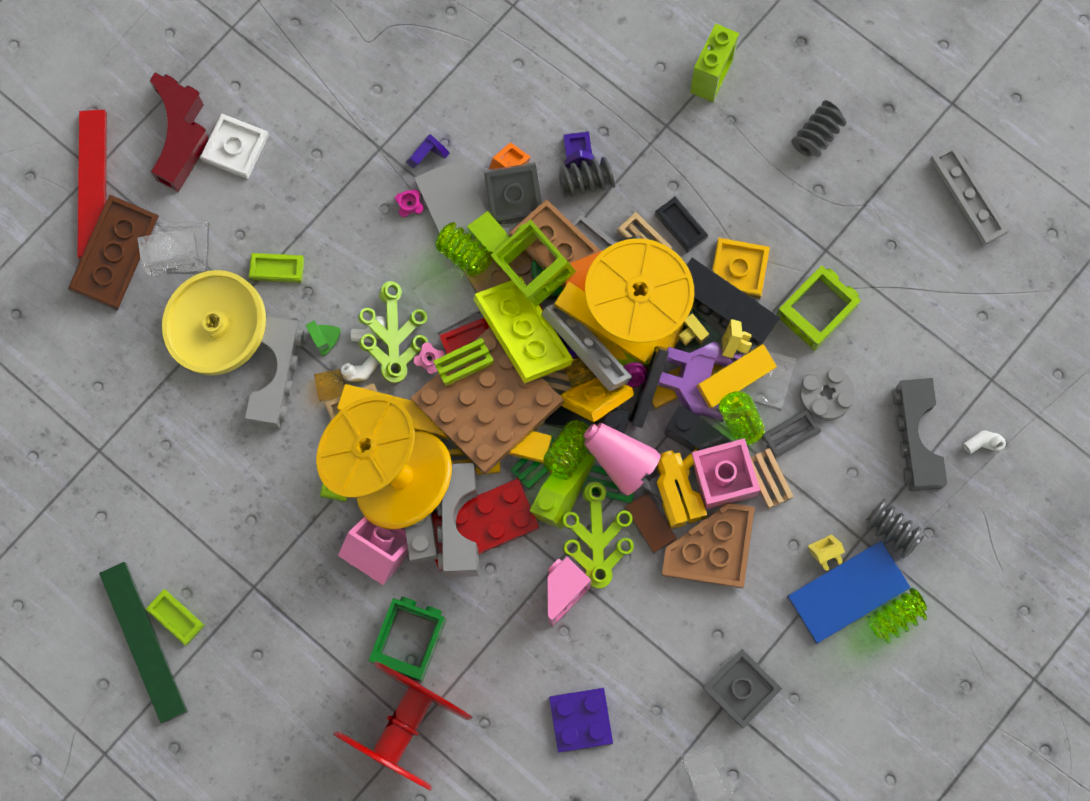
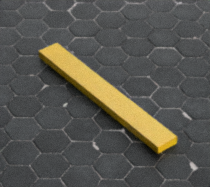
[337,384,552,464]

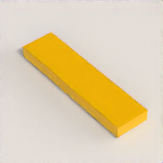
[553,282,659,364]

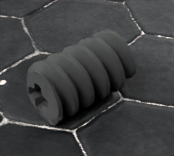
[791,100,847,157]
[559,157,615,198]
[865,499,925,559]

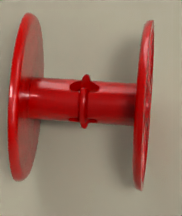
[333,661,472,791]

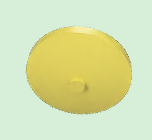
[162,270,266,375]

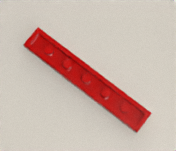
[77,109,107,259]

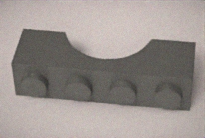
[893,378,947,492]

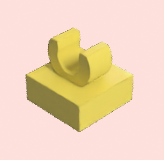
[679,314,709,346]
[721,319,752,358]
[808,534,845,571]

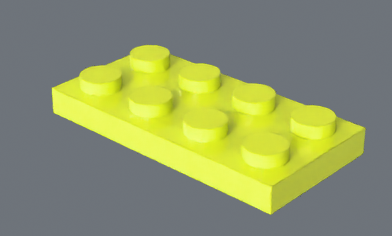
[473,277,573,384]

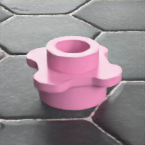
[414,343,445,374]

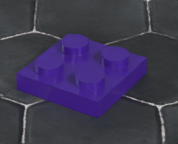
[549,688,613,753]

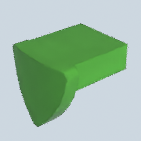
[305,320,341,356]

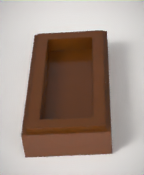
[624,493,677,554]

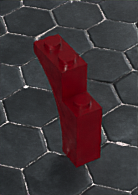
[150,72,209,192]

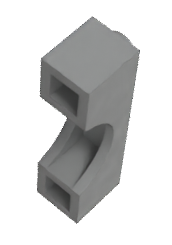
[245,316,305,429]
[437,463,479,578]

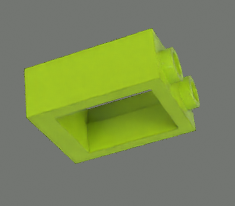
[690,23,739,102]
[491,219,577,307]
[776,265,861,351]

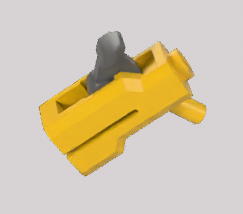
[641,450,707,529]

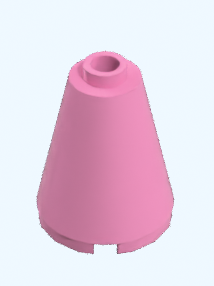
[583,423,661,495]

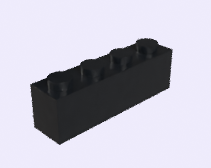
[687,257,780,347]

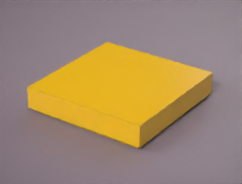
[712,238,770,299]
[560,373,634,422]

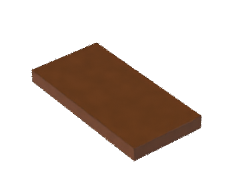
[68,195,159,311]

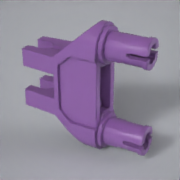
[658,342,742,422]

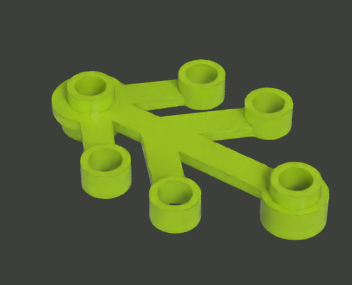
[358,281,428,383]
[561,482,634,589]

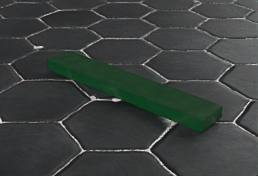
[99,562,188,724]

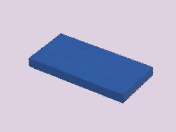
[787,541,911,644]

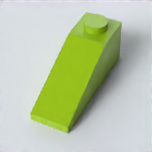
[530,447,596,530]

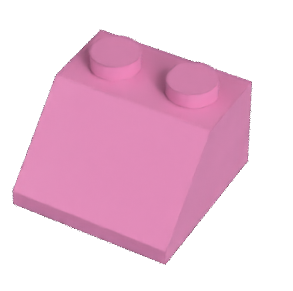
[692,438,760,510]
[338,517,409,585]
[548,557,591,627]

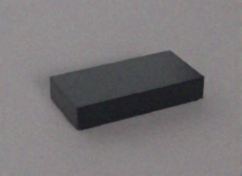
[655,196,708,253]

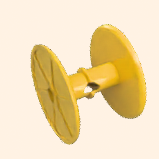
[585,239,694,364]
[316,396,452,529]

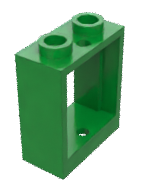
[368,596,446,682]

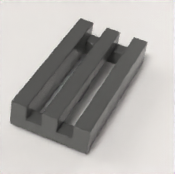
[761,409,821,459]

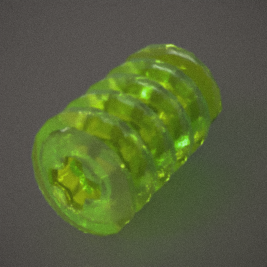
[435,222,493,277]
[719,391,765,445]
[544,420,589,480]
[865,587,928,644]

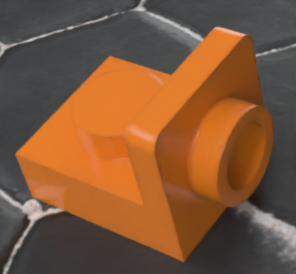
[488,142,531,170]

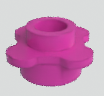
[395,189,424,218]

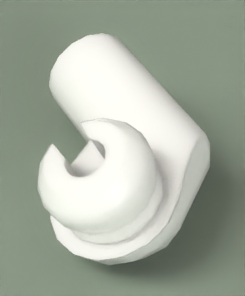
[351,316,387,343]
[341,354,380,382]
[963,430,1006,455]

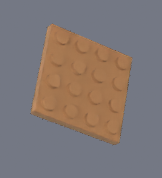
[411,327,564,475]

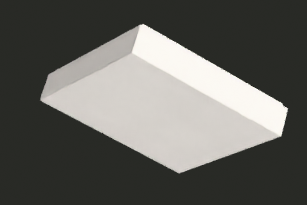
[200,113,269,179]

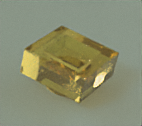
[564,357,597,388]
[314,369,344,402]

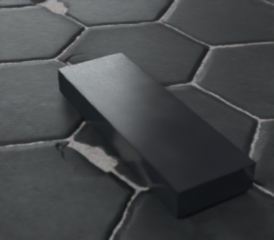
[630,346,669,428]

